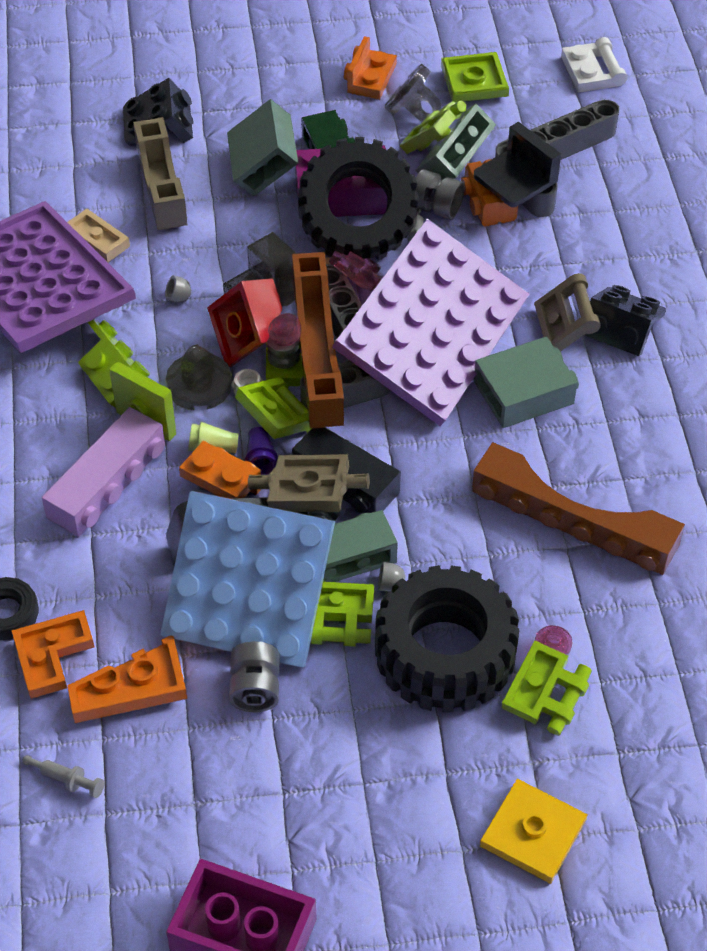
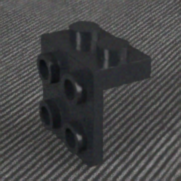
[123,78,194,146]
[473,122,561,207]
[585,285,666,356]

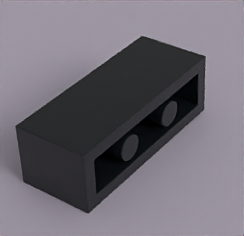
[292,427,401,513]

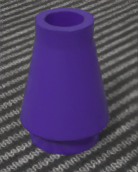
[244,427,278,475]

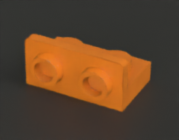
[344,36,397,100]

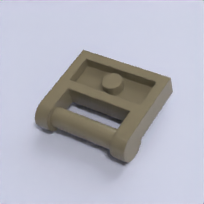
[534,273,601,351]

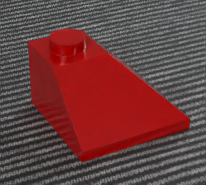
[207,279,283,368]

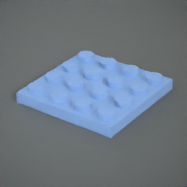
[160,491,335,668]

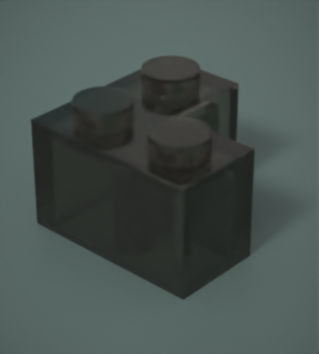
[223,232,297,307]

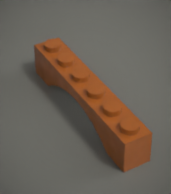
[292,252,344,428]
[472,442,685,575]

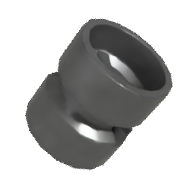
[416,169,465,220]
[229,641,280,713]

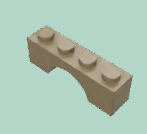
[133,117,188,230]

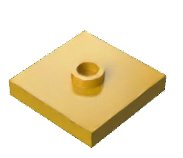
[480,778,588,884]

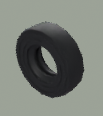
[0,577,39,640]

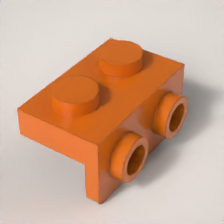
[179,441,261,499]

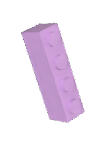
[42,407,165,537]

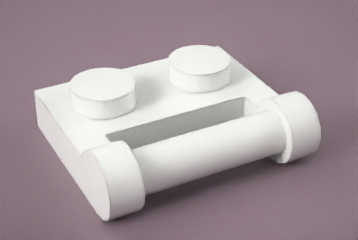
[561,37,628,93]

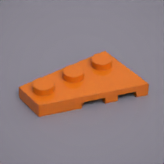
[67,635,187,723]

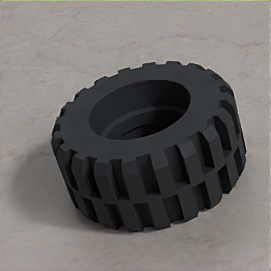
[298,137,419,264]
[375,565,519,712]

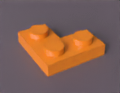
[12,610,95,699]

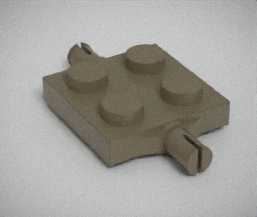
[248,454,370,512]

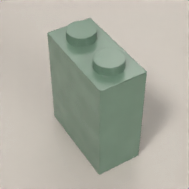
[227,99,298,196]
[474,336,579,428]

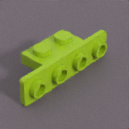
[78,319,150,408]

